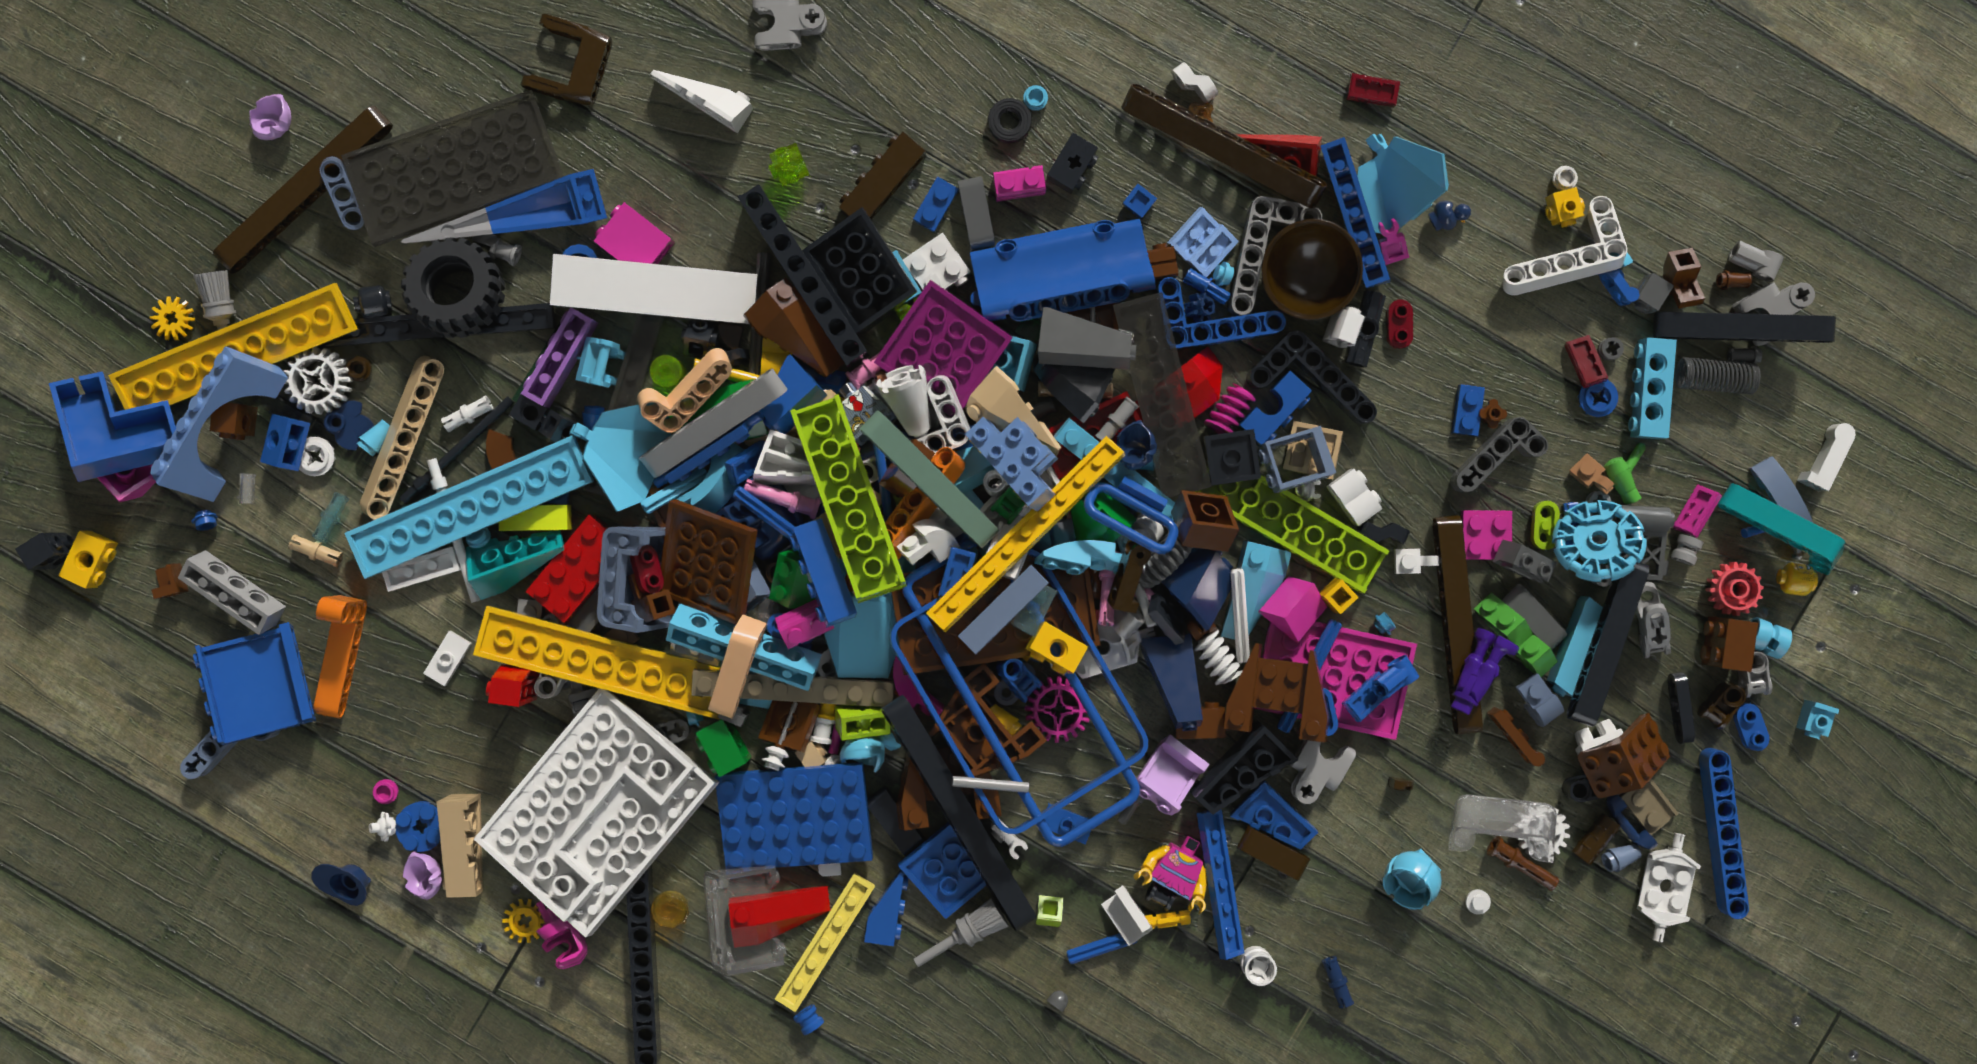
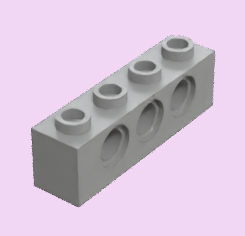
[178,550,286,635]

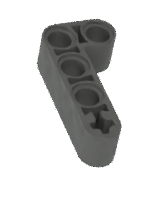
[1450,417,1548,492]

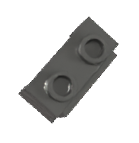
[1493,540,1557,583]

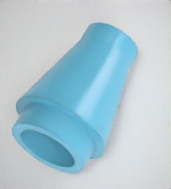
[357,419,390,457]

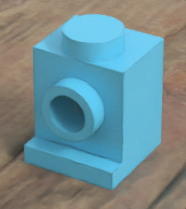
[1796,700,1839,740]

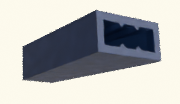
[1140,634,1203,731]

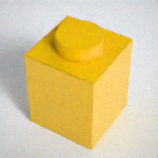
[1319,578,1359,614]

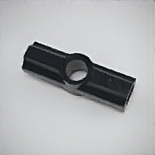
[1345,290,1386,368]

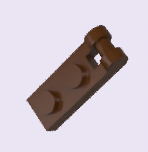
[1487,707,1545,766]

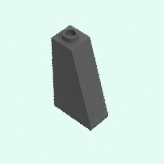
[1038,307,1137,370]

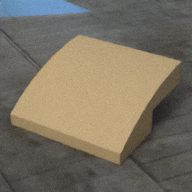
[1283,421,1344,480]

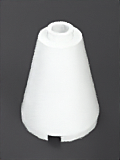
[876,365,931,438]

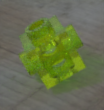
[768,143,810,186]

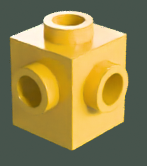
[1545,187,1585,228]

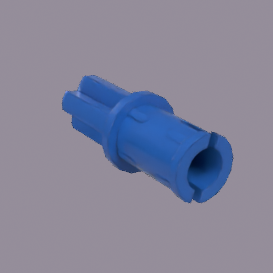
[1183,268,1231,304]

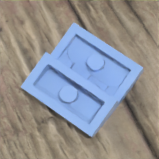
[1167,207,1239,277]

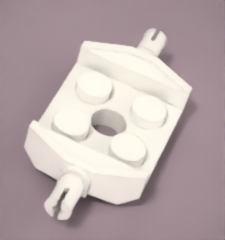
[1050,620,1156,679]
[1637,832,1701,942]

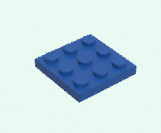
[898,822,986,919]

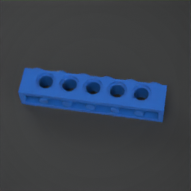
[1321,137,1391,289]

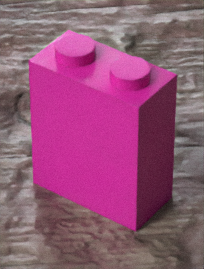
[594,202,675,264]

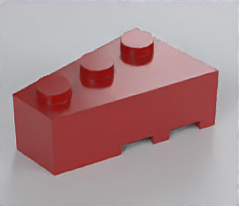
[486,663,540,707]

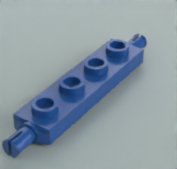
[653,411,764,488]

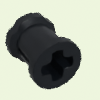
[1145,881,1177,911]

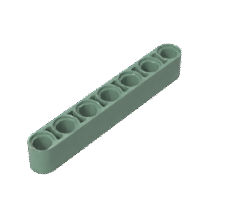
[859,410,999,549]

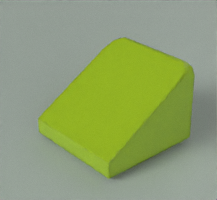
[1036,895,1063,927]

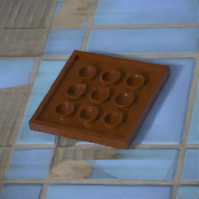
[660,499,757,625]

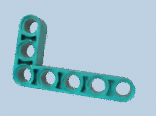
[1717,483,1846,575]

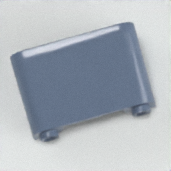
[597,527,674,633]

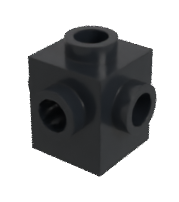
[681,318,719,359]

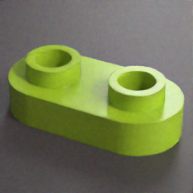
[1531,501,1560,550]

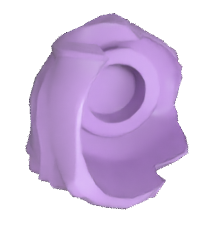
[249,94,291,140]
[403,852,443,900]

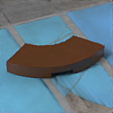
[486,429,517,469]

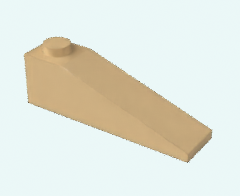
[964,366,1061,457]

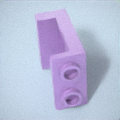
[1136,735,1209,816]

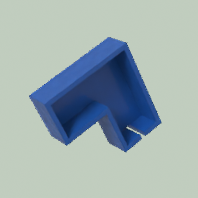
[49,371,176,482]

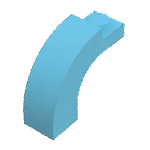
[676,443,744,514]

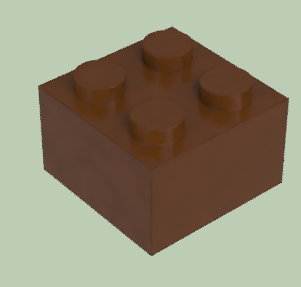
[1171,490,1239,552]
[1700,616,1758,672]

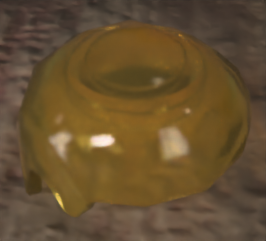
[651,890,689,929]

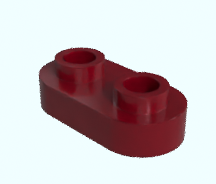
[1386,299,1413,349]
[630,545,664,595]

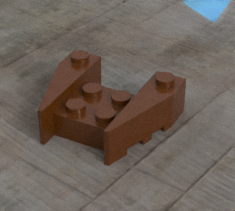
[1224,643,1329,743]
[928,663,1047,778]
[896,746,1002,831]

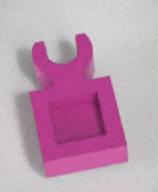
[1378,218,1409,265]

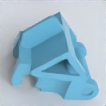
[575,337,626,388]

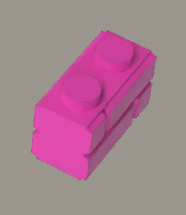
[993,165,1046,202]
[775,599,834,650]

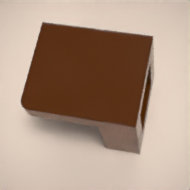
[151,563,189,599]

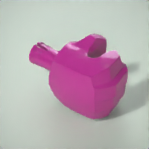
[536,901,588,970]

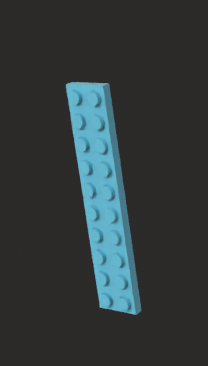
[344,435,594,579]

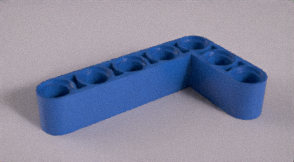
[1156,277,1286,351]

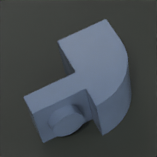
[1515,673,1564,727]

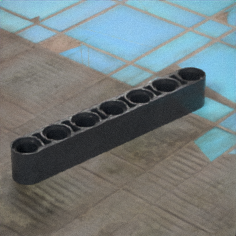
[1653,312,1836,343]
[1567,557,1649,727]

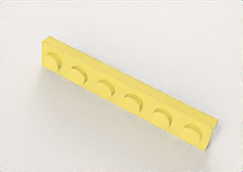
[775,872,875,1012]

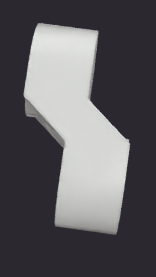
[1171,62,1218,103]

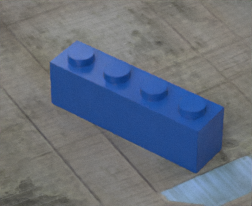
[789,518,857,628]

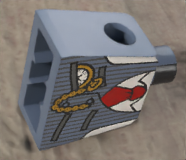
[839,382,897,446]

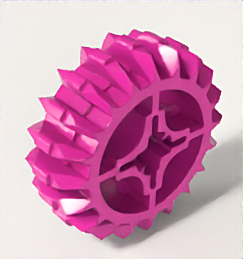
[1025,676,1090,743]

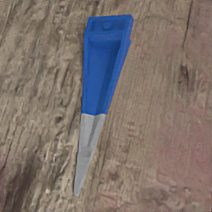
[401,169,607,244]

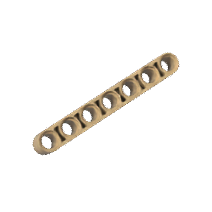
[360,356,444,520]

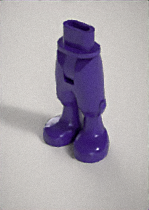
[1451,628,1519,715]

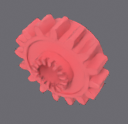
[1705,562,1764,616]

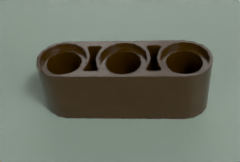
[1237,825,1311,881]

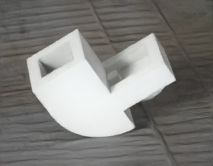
[897,519,960,565]

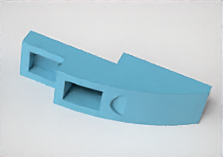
[1034,540,1122,575]

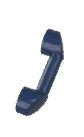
[1606,794,1658,850]

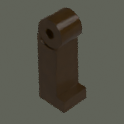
[1107,540,1151,614]

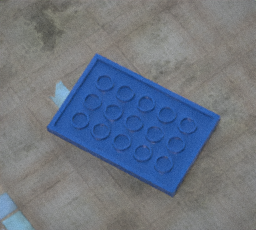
[715,762,873,871]

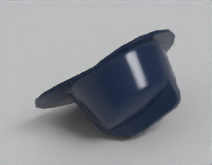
[311,864,371,906]

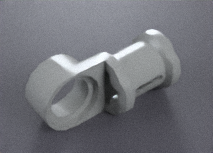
[471,234,522,266]

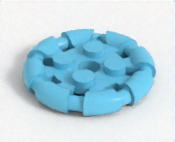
[1552,500,1647,582]

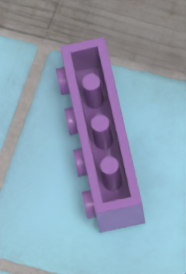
[521,307,598,408]

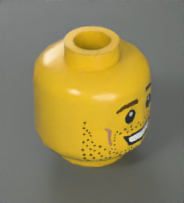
[1776,562,1818,596]

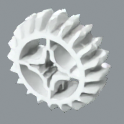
[283,347,354,415]

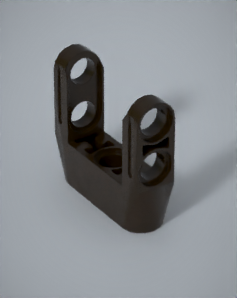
[520,14,612,106]

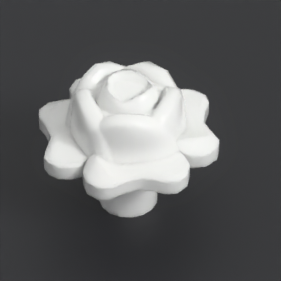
[369,812,396,842]

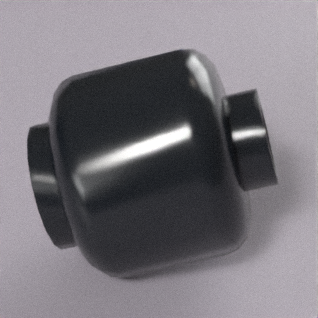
[353,285,392,319]

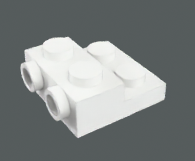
[903,233,970,291]

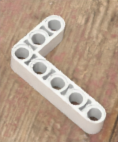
[1503,196,1627,295]
[863,375,971,483]

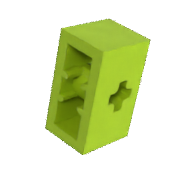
[835,705,890,741]

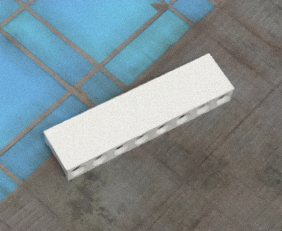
[550,254,757,324]

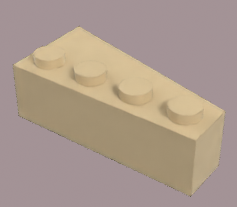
[437,794,483,897]

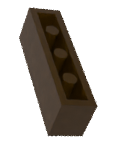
[839,132,926,220]

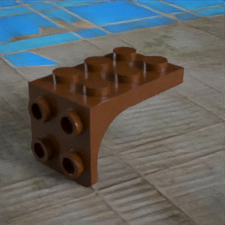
[1577,713,1670,798]

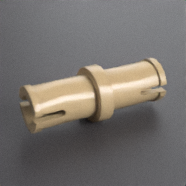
[288,534,343,567]

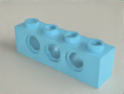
[1628,338,1677,440]

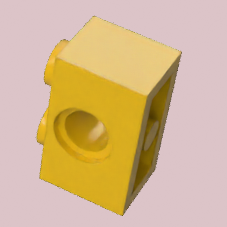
[58,531,118,589]
[1025,621,1088,675]

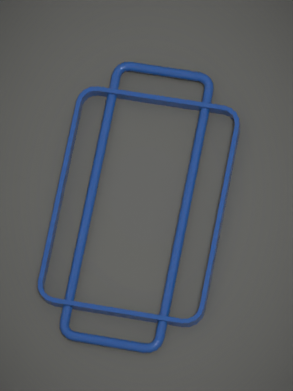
[889,538,1148,847]

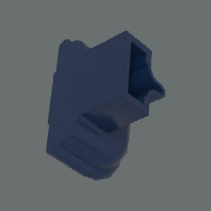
[716,475,804,563]

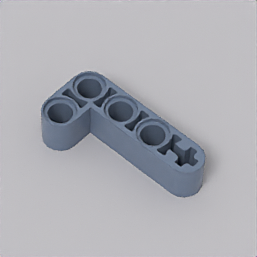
[180,730,281,779]

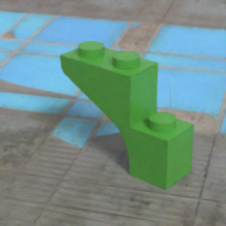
[1474,592,1558,677]

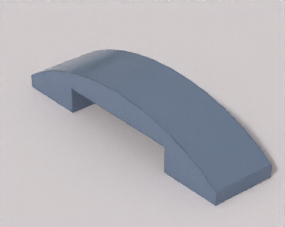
[1749,456,1813,554]

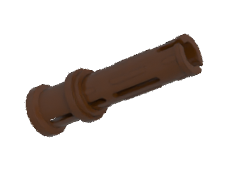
[1487,836,1559,891]

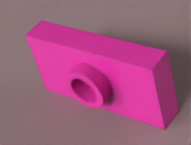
[1673,484,1722,538]

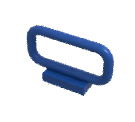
[1084,476,1179,554]

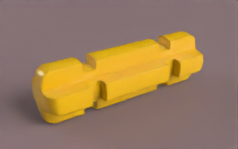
[1144,910,1191,929]

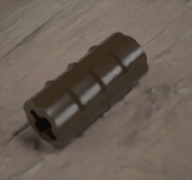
[1572,813,1621,866]

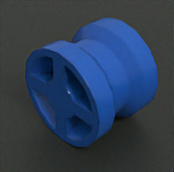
[793,1004,824,1035]

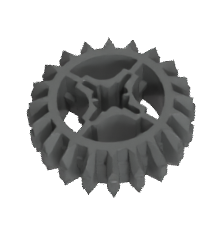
[1139,534,1192,589]

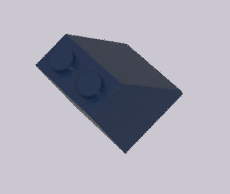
[1161,547,1233,631]

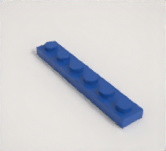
[1197,809,1245,960]

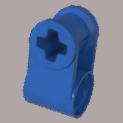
[995,658,1042,703]

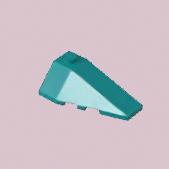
[466,530,564,600]

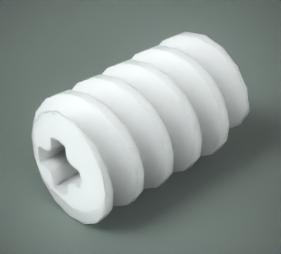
[1194,630,1242,685]

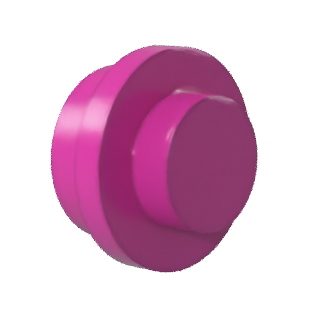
[373,779,399,804]

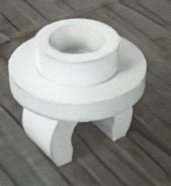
[1295,481,1321,502]

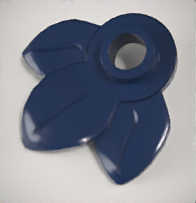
[324,401,374,450]

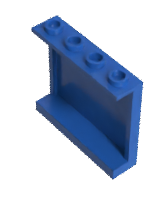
[193,622,316,746]

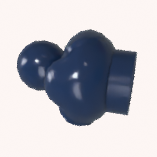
[1428,201,1471,231]

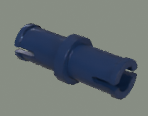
[1321,956,1354,1009]

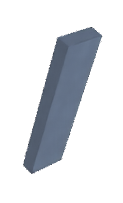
[958,565,1049,654]

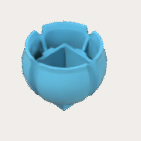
[1383,849,1442,910]

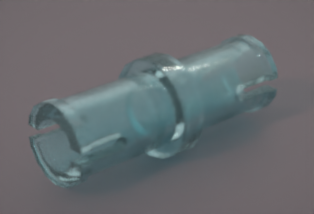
[311,492,349,543]

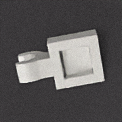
[1394,549,1439,574]
[991,818,1028,859]

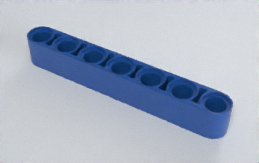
[1699,748,1749,919]

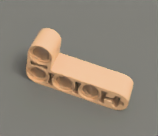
[637,348,732,433]
[708,615,767,719]

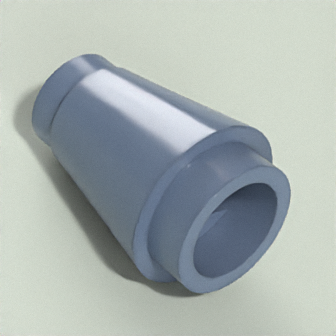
[1601,844,1641,872]

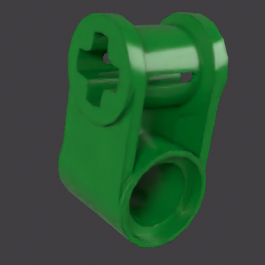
[990,486,1026,525]

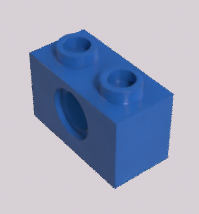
[260,414,310,471]

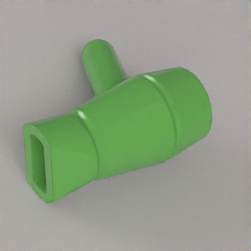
[1604,443,1646,504]

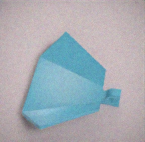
[1357,134,1449,233]
[569,402,672,512]

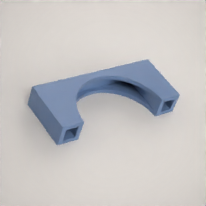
[150,346,288,502]

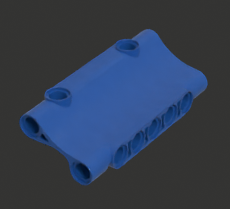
[970,219,1156,322]

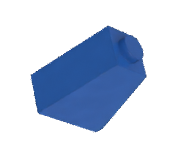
[759,355,827,434]

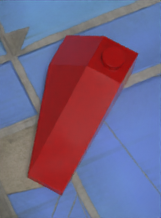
[1236,134,1322,177]
[728,885,830,948]

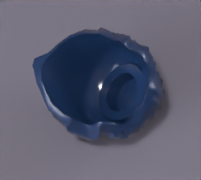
[1116,420,1157,470]

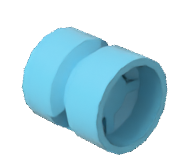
[1750,617,1792,659]

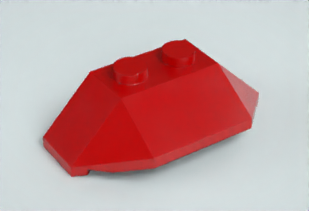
[1135,347,1223,429]

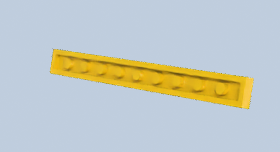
[926,436,1125,633]

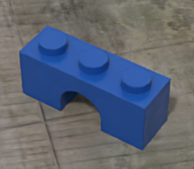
[1236,371,1312,446]

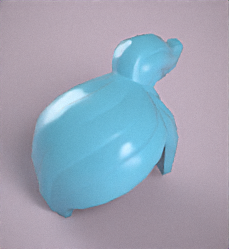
[840,732,901,772]

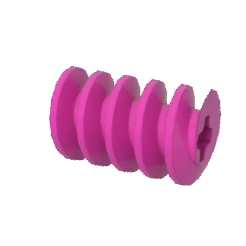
[1204,383,1256,434]

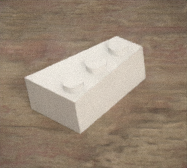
[753,429,816,486]

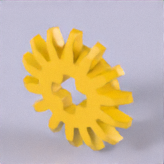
[149,296,195,341]
[502,899,544,943]

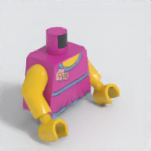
[1134,836,1207,915]

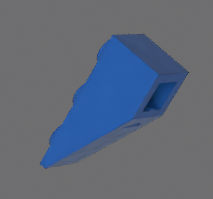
[864,869,909,946]

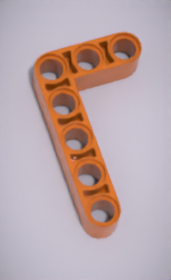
[313,595,367,719]

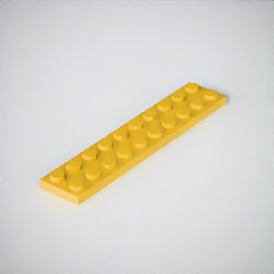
[108,283,358,410]
[473,606,721,720]

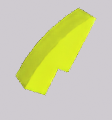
[499,505,572,531]

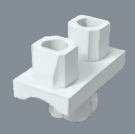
[1574,719,1623,755]

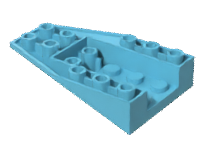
[824,555,915,678]

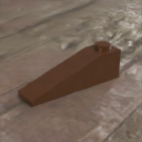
[743,278,845,378]

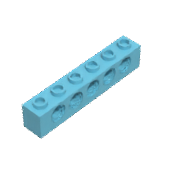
[666,604,822,691]

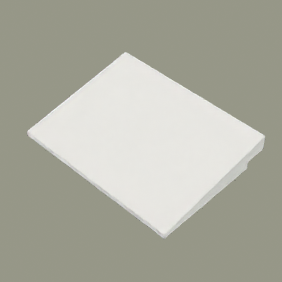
[474,688,719,938]

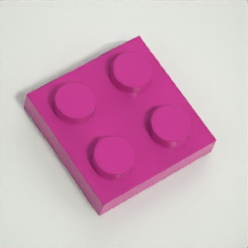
[1461,510,1512,560]

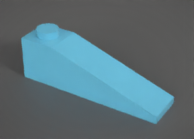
[1221,541,1291,640]

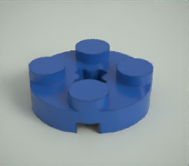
[395,801,441,852]

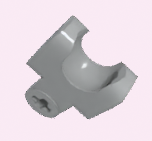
[752,0,827,51]
[1732,282,1815,346]
[1635,582,1671,658]
[1290,740,1356,804]

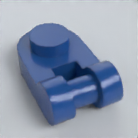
[1599,268,1640,306]

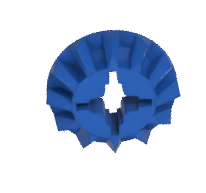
[1577,380,1618,417]

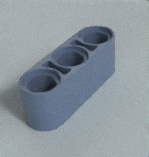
[320,156,365,230]

